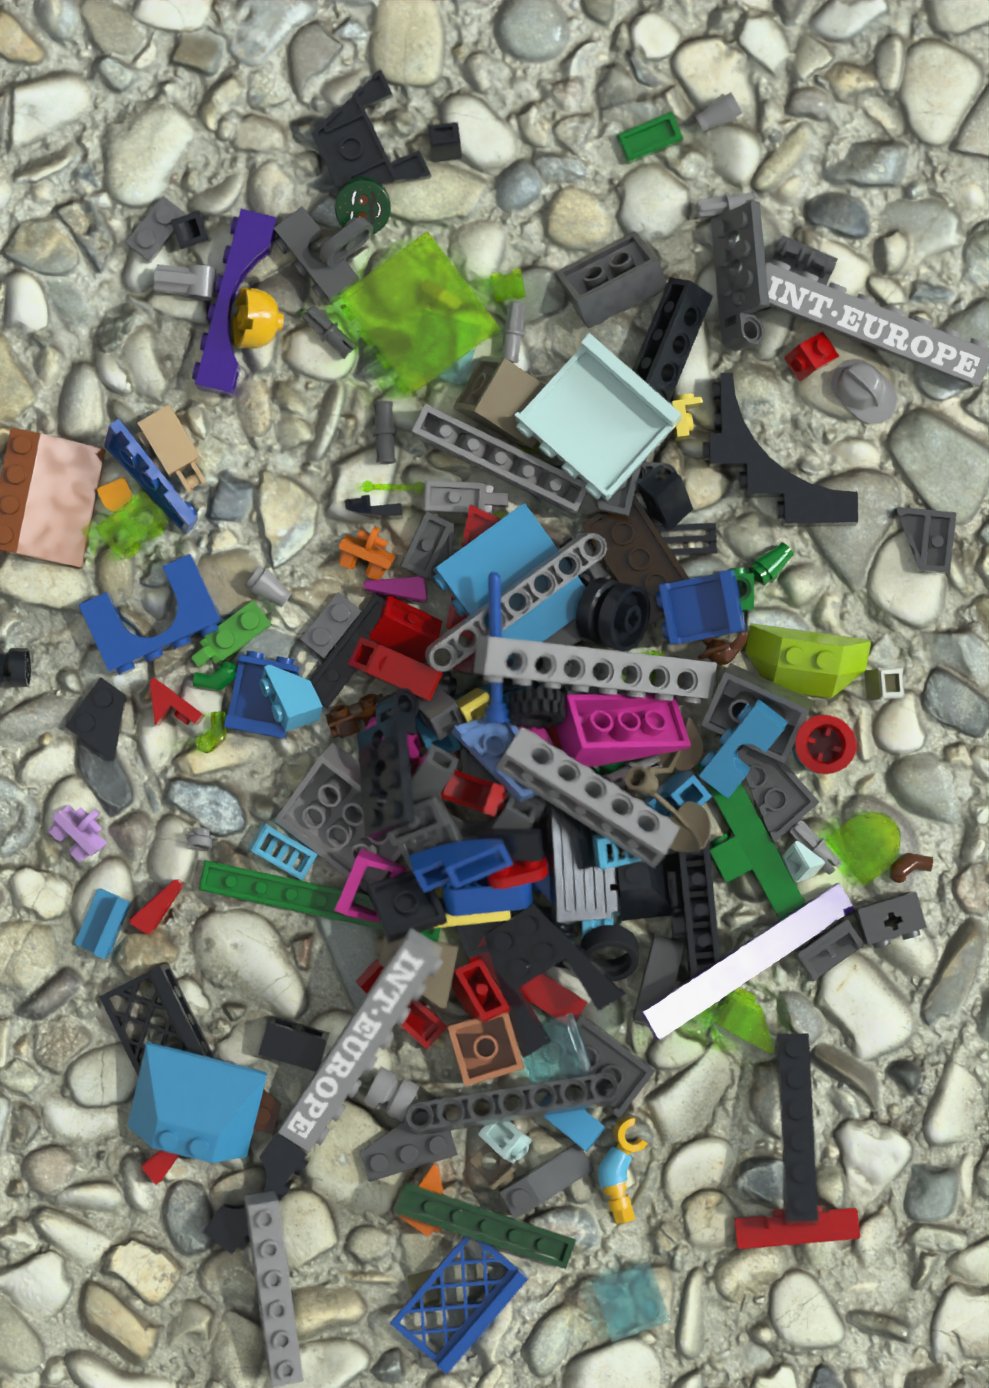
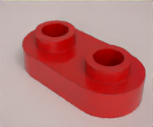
[486,857,548,889]

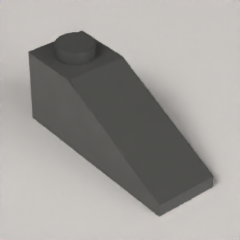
[499,1144,594,1219]

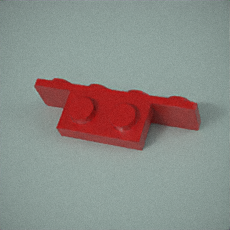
[734,1205,860,1249]

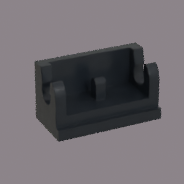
[636,466,693,531]
[258,1015,330,1072]

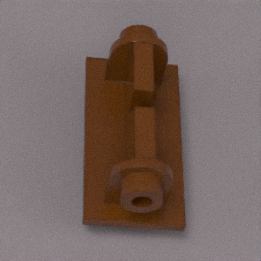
[325,693,383,739]

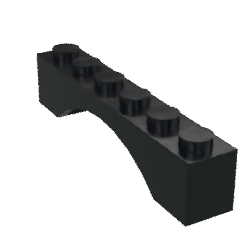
[775,1033,819,1226]

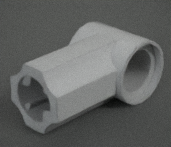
[154,264,216,301]

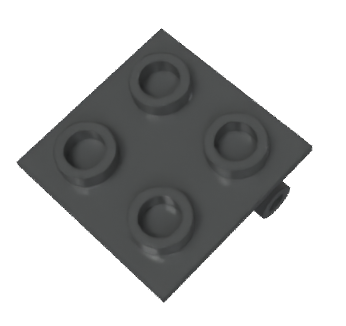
[770,235,838,285]

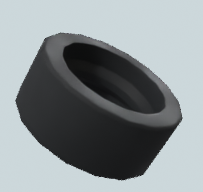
[580,925,639,982]

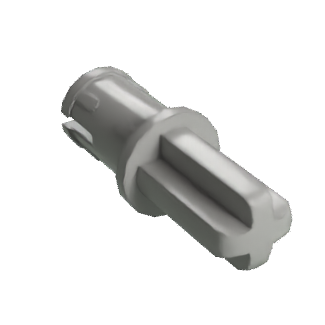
[697,191,758,217]
[501,301,526,363]
[789,820,843,875]

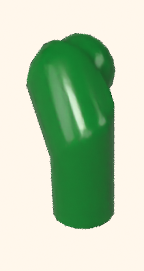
[193,661,236,691]

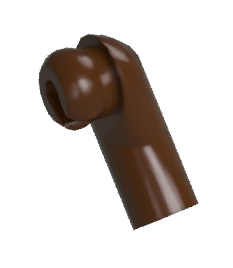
[890,853,933,883]

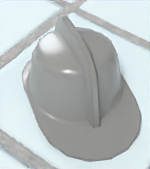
[831,359,897,424]

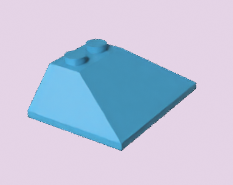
[127,1042,267,1163]

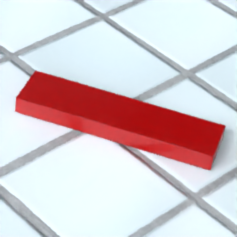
[468,937,588,1028]

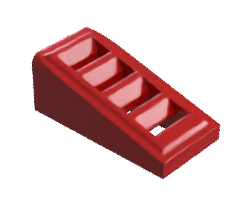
[128,879,185,934]
[141,1150,179,1185]

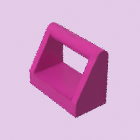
[335,848,406,923]

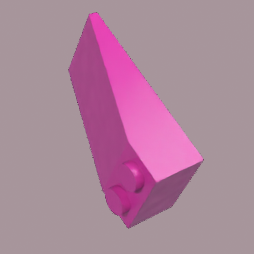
[556,694,691,767]

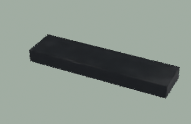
[310,593,385,709]

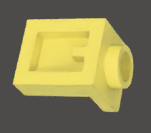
[671,393,703,441]

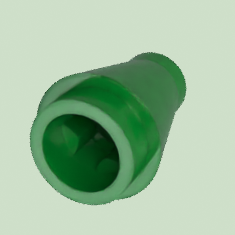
[748,542,794,586]

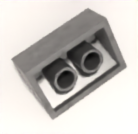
[556,231,667,329]
[701,663,814,764]

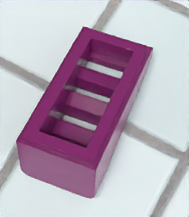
[363,576,427,603]

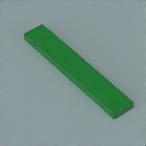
[697,761,805,920]

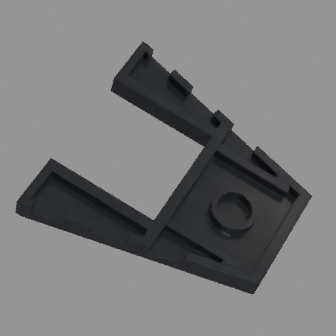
[484,903,626,1058]

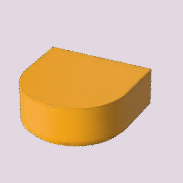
[96,477,133,513]

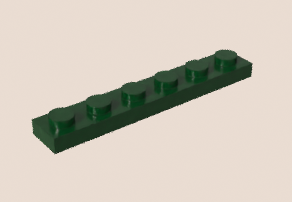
[393,1181,576,1269]

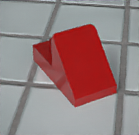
[150,677,205,726]

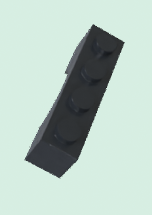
[203,1132,309,1254]

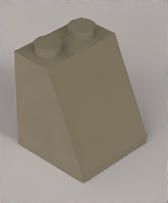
[453,356,546,449]
[374,934,459,1009]

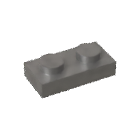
[126,196,187,263]
[300,592,362,659]

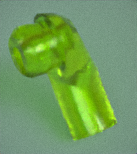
[195,711,227,753]

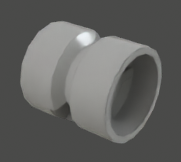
[363,1066,419,1122]

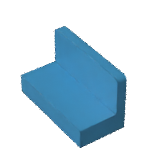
[75,888,132,959]

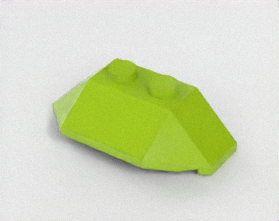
[745,623,871,699]

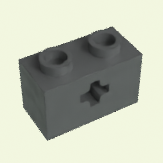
[854,892,927,949]

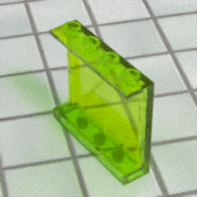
[340,231,501,397]

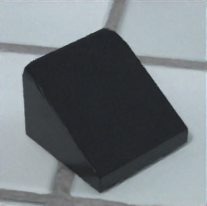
[428,122,462,162]
[171,211,212,249]

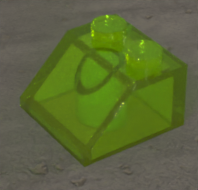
[711,987,774,1054]

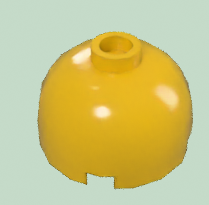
[232,287,284,349]

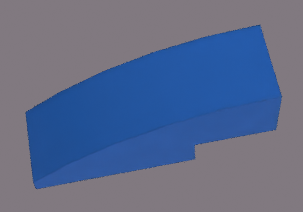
[409,839,513,893]

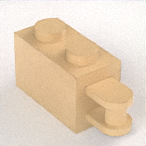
[137,405,207,494]

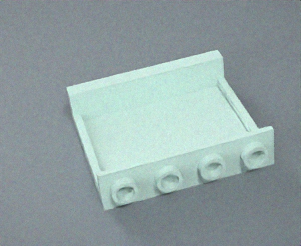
[515,333,682,501]

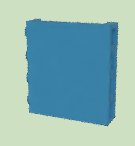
[433,503,586,661]

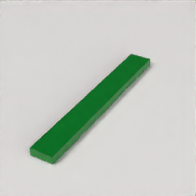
[198,860,441,941]

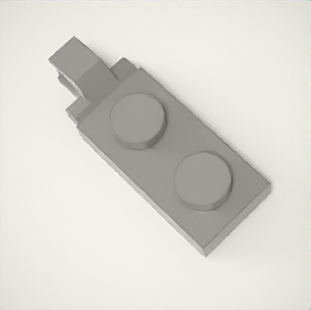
[423,480,509,514]

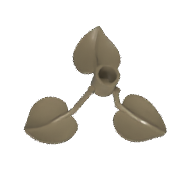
[612,717,711,853]

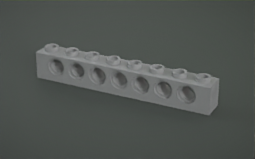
[474,635,717,704]

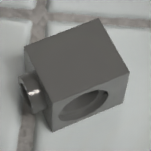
[417,685,465,740]

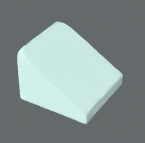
[781,841,825,883]

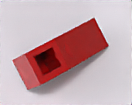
[347,637,443,701]

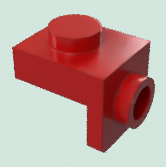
[784,331,839,382]

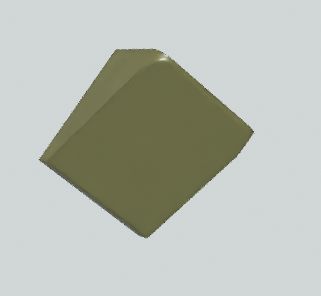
[865,668,905,701]
[407,1268,447,1313]

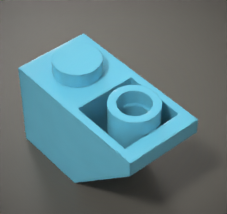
[259,665,323,732]

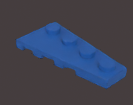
[104,418,198,535]

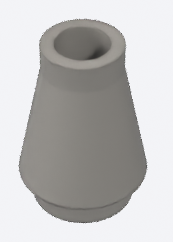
[695,92,742,132]
[245,566,292,607]

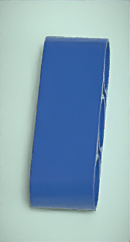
[442,876,533,916]

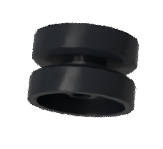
[576,577,650,652]

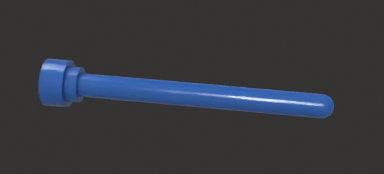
[485,572,510,723]

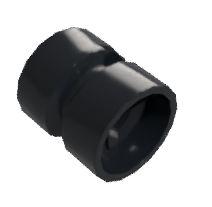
[0,648,31,688]

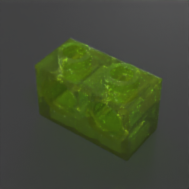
[95,490,169,560]

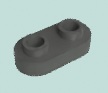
[319,217,374,267]

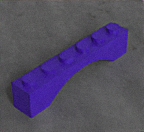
[192,209,278,398]

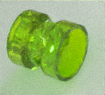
[490,268,526,303]

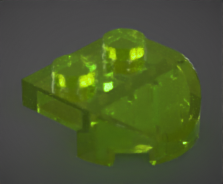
[825,810,902,887]

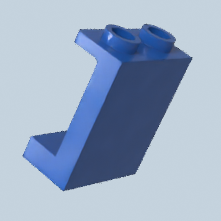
[656,570,746,645]
[224,650,301,739]

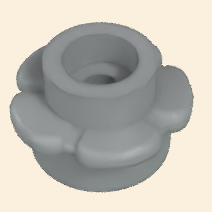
[185,827,216,851]

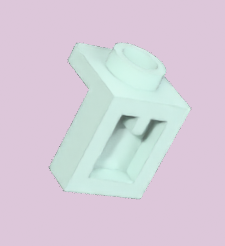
[478,1121,532,1163]

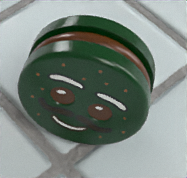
[335,177,391,235]

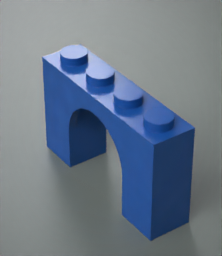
[79,554,223,676]

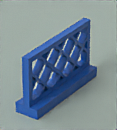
[390,1236,528,1375]

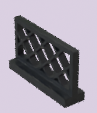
[99,962,215,1077]

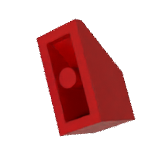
[452,958,510,1023]

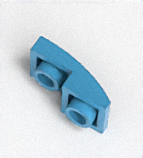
[539,1094,606,1152]

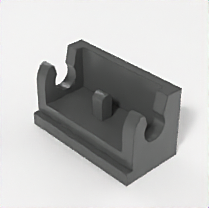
[794,918,864,981]

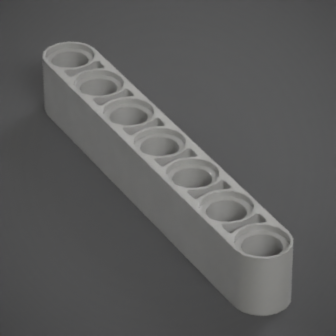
[425,532,607,671]

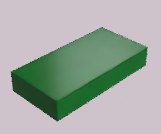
[616,112,684,164]

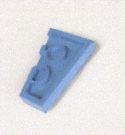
[451,717,539,802]

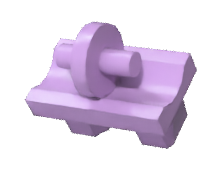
[49,805,108,862]

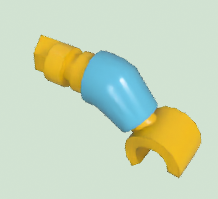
[598,1116,648,1224]

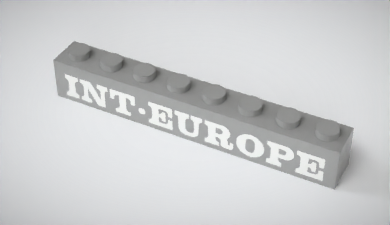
[766,260,989,388]
[278,928,443,1152]

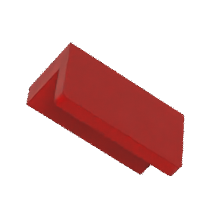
[369,595,443,663]

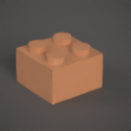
[447,1012,525,1086]

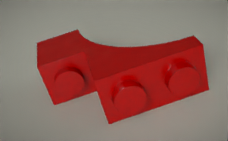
[410,757,505,816]

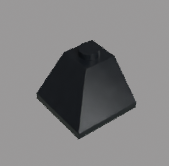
[617,854,682,921]

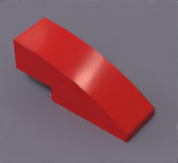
[356,959,447,1049]

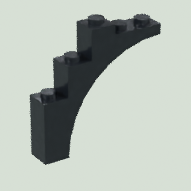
[702,373,858,527]

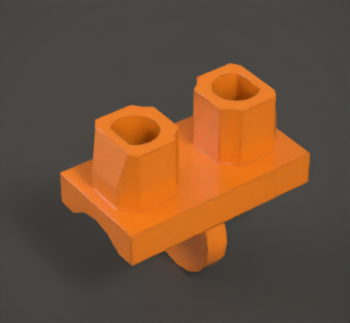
[338,526,397,580]

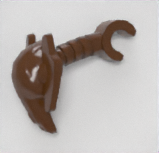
[698,631,748,665]

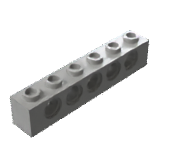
[412,404,588,516]
[496,727,680,868]
[244,1191,303,1387]

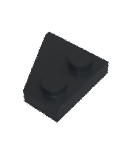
[65,677,127,761]

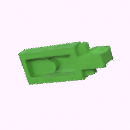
[191,600,272,668]

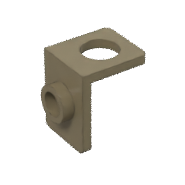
[470,1144,516,1191]

